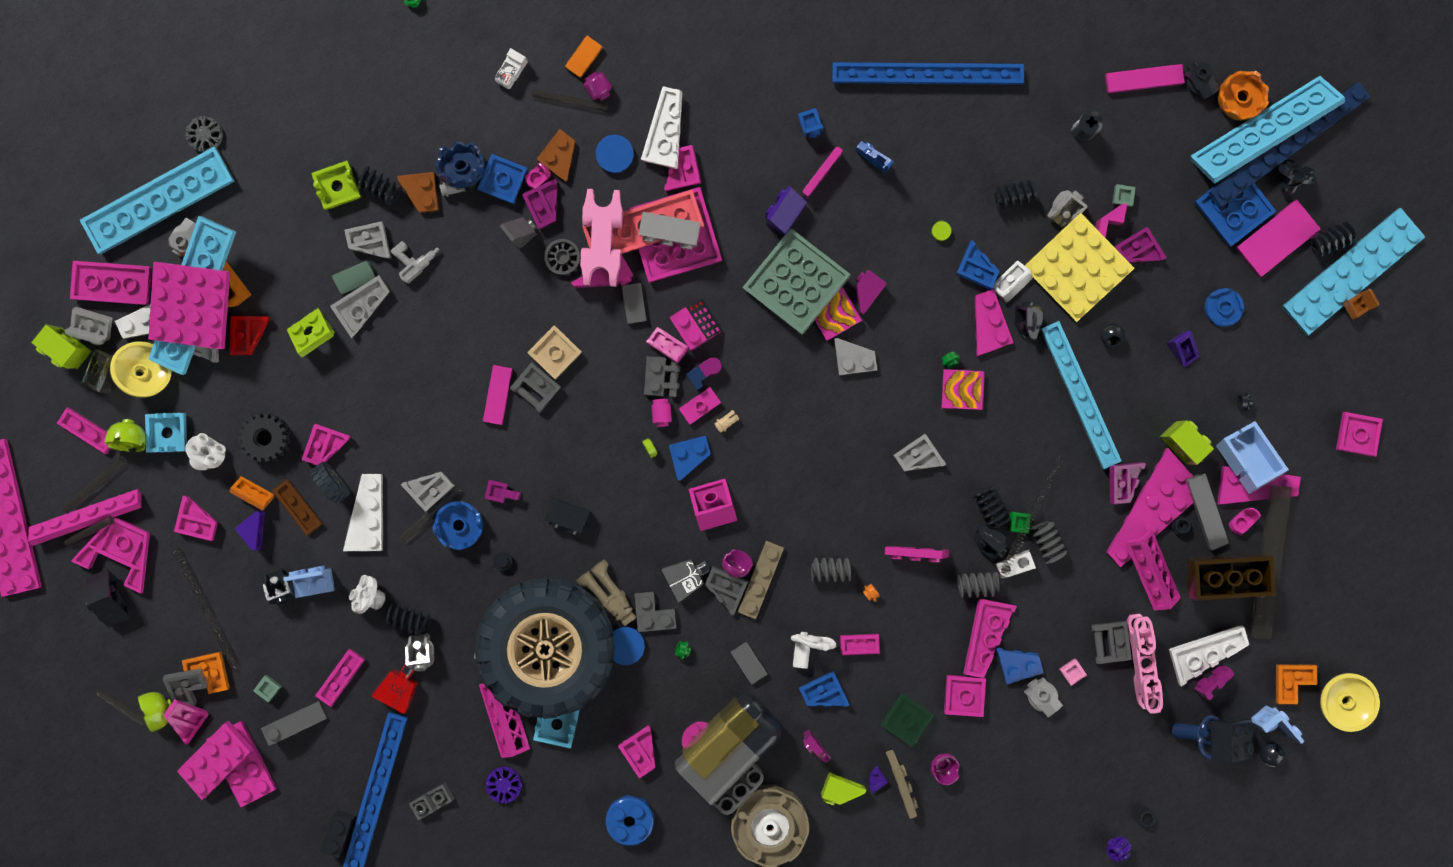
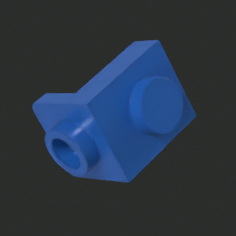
[797,108,824,138]

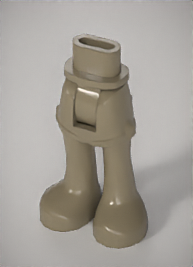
[577,559,636,626]

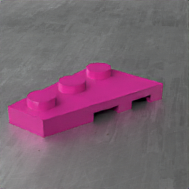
[975,289,1013,356]
[885,546,950,562]

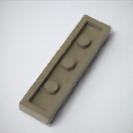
[738,541,784,619]

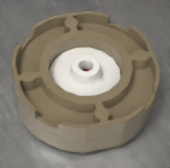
[731,784,809,867]

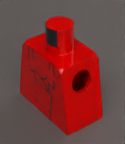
[372,664,418,714]

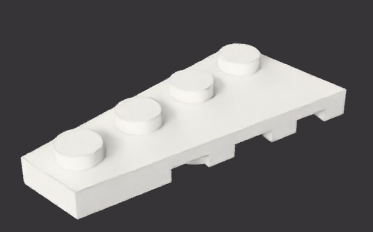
[641,87,682,169]
[115,304,151,339]
[343,474,383,551]
[1169,625,1249,686]

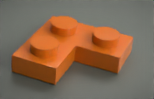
[182,651,230,694]
[1276,664,1317,704]

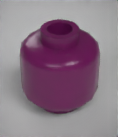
[583,71,612,101]

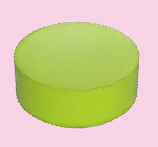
[931,221,951,241]
[642,438,657,458]

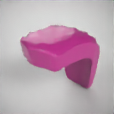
[525,163,551,189]
[1229,508,1261,535]

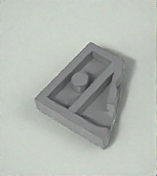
[834,338,877,375]

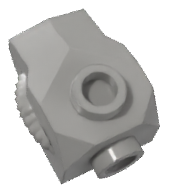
[1047,190,1088,227]
[169,218,196,257]
[405,633,434,671]
[1024,677,1063,717]

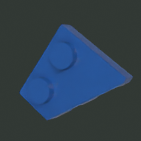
[855,141,894,174]
[996,648,1043,684]

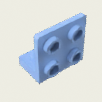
[283,565,335,598]
[1251,706,1304,744]

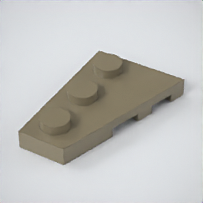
[886,750,918,819]

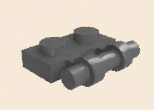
[644,356,681,397]

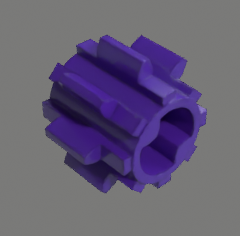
[1106,836,1131,862]

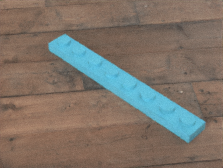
[1040,321,1121,469]

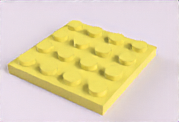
[1025,213,1134,322]

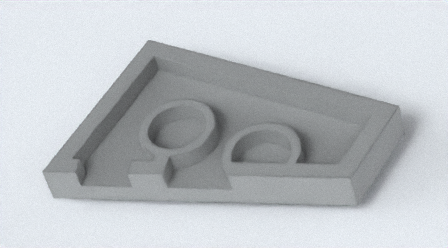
[330,275,390,338]

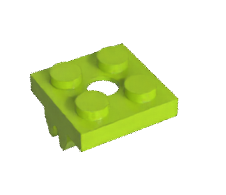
[311,160,362,210]
[287,308,335,357]

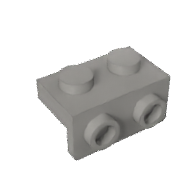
[65,307,112,345]

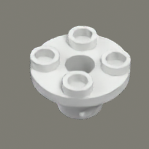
[186,433,226,470]
[349,575,385,614]

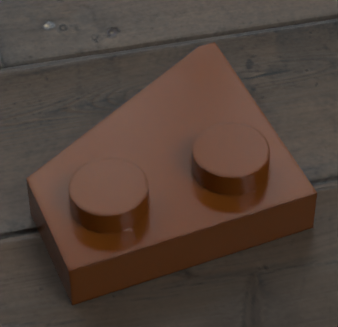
[537,129,576,182]
[397,172,439,213]

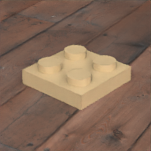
[527,325,582,380]

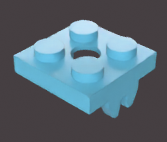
[145,413,187,453]
[533,709,580,748]

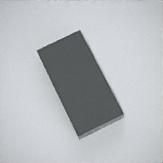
[622,283,647,324]
[731,641,768,685]

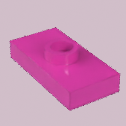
[646,327,689,364]
[679,387,721,424]
[840,634,880,655]

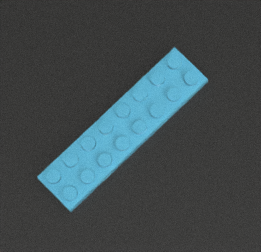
[1191,76,1345,183]
[80,147,235,255]
[1282,208,1425,336]
[148,216,236,375]

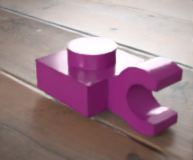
[485,480,521,503]

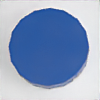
[596,135,634,174]
[1204,288,1244,327]
[613,626,645,665]

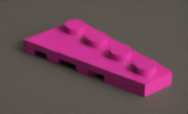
[1217,466,1301,504]
[963,598,1017,678]

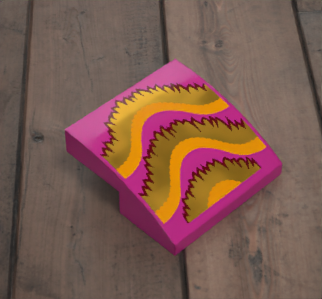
[815,287,862,341]
[942,370,985,410]

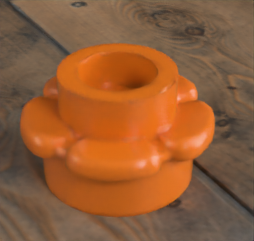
[863,583,880,602]

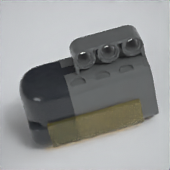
[675,693,782,815]

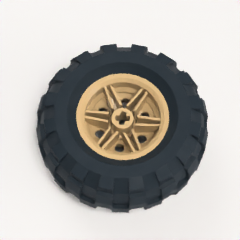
[475,578,615,719]

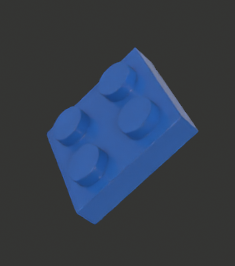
[478,154,528,204]

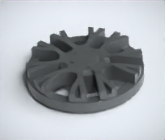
[185,116,223,152]
[544,239,580,275]

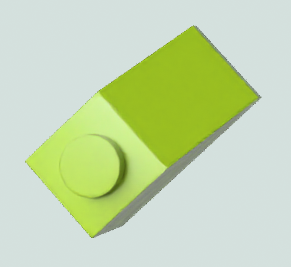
[821,772,866,805]

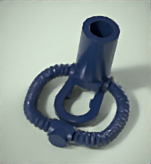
[1172,715,1219,760]

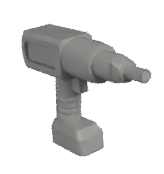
[391,241,439,284]

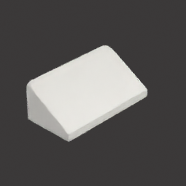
[992,260,1033,303]

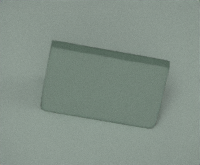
[332,261,376,295]

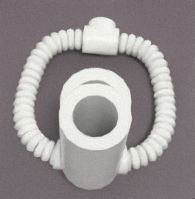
[791,632,836,668]

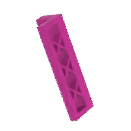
[1126,530,1181,611]
[479,683,530,758]

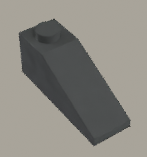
[500,217,537,249]
[261,701,327,746]

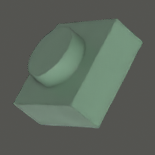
[1112,184,1136,207]
[253,675,282,702]

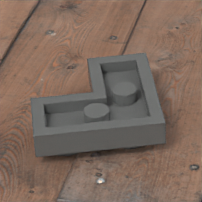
[635,591,676,632]
[163,668,208,706]

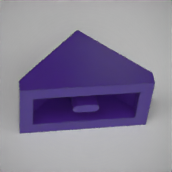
[1166,330,1200,367]
[235,511,265,550]

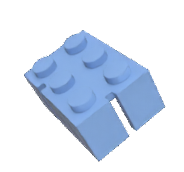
[1216,421,1289,494]

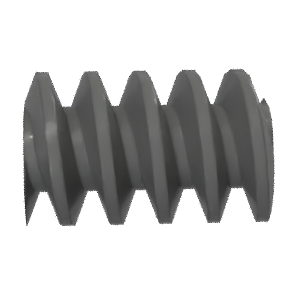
[1030,521,1067,564]
[811,558,851,582]
[958,572,1000,598]

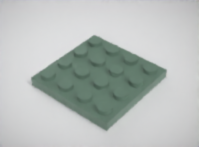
[742,229,851,335]

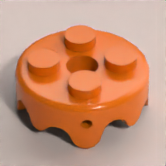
[1218,71,1269,121]

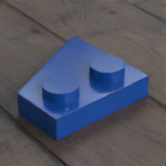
[956,240,1000,290]
[669,436,710,481]
[799,671,849,707]

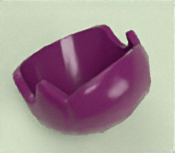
[722,549,753,578]
[930,753,960,786]

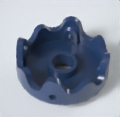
[435,141,485,188]

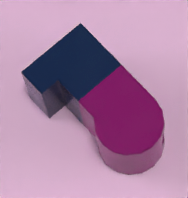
[686,358,721,391]

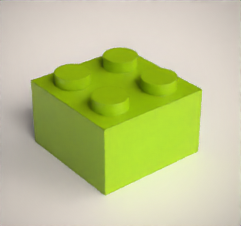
[31,324,92,369]
[1160,420,1214,465]

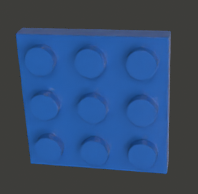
[1194,167,1276,247]

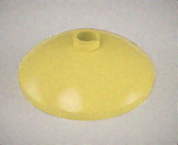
[110,342,172,397]
[1320,673,1380,732]

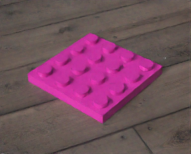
[627,187,722,283]
[148,262,230,349]

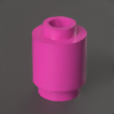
[651,399,672,427]

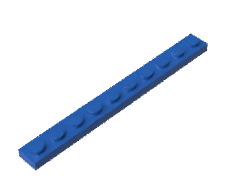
[832,62,1024,85]
[343,712,408,867]

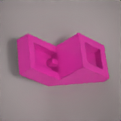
[1096,203,1127,237]

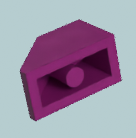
[855,270,887,315]

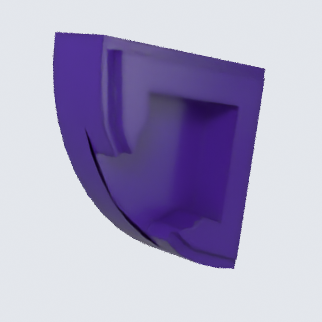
[869,766,888,793]

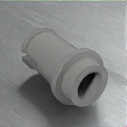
[440,182,465,197]

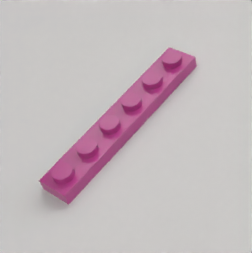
[28,489,141,546]

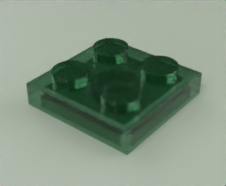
[880,693,934,747]

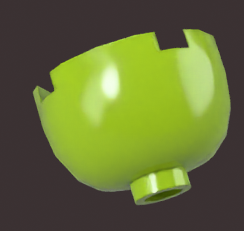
[104,419,146,452]
[138,692,172,731]

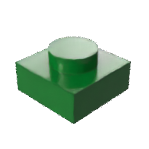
[1008,512,1031,533]

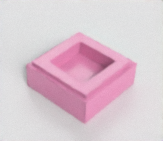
[1059,659,1087,686]

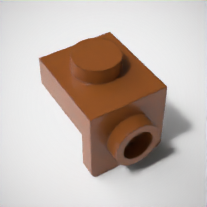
[1343,289,1380,320]

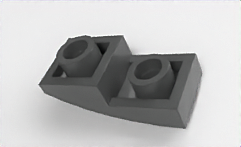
[409,782,455,820]

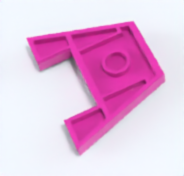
[71,517,150,593]

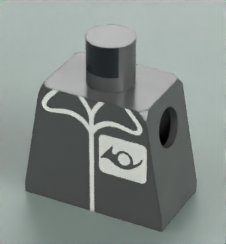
[662,559,710,602]

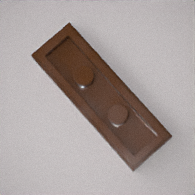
[272,479,323,536]

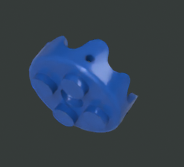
[433,501,483,550]
[606,795,654,846]

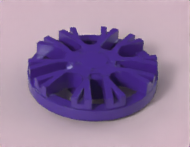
[486,767,522,804]

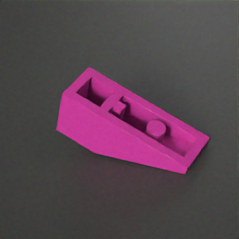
[571,254,634,288]

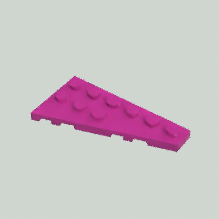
[1106,448,1193,567]

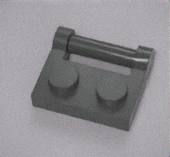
[510,362,561,413]
[1091,621,1132,664]

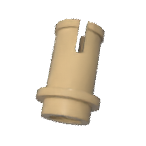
[714,410,739,433]

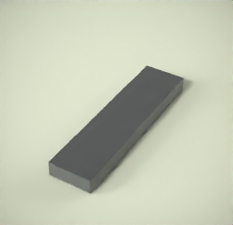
[1186,472,1229,550]

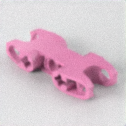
[580,189,623,287]
[1127,614,1163,713]

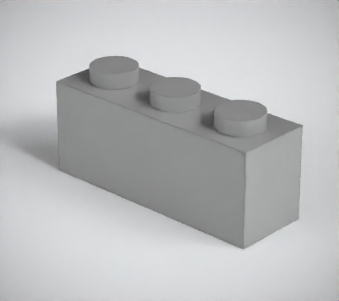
[638,212,701,250]

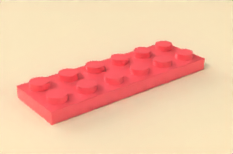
[582,190,704,254]

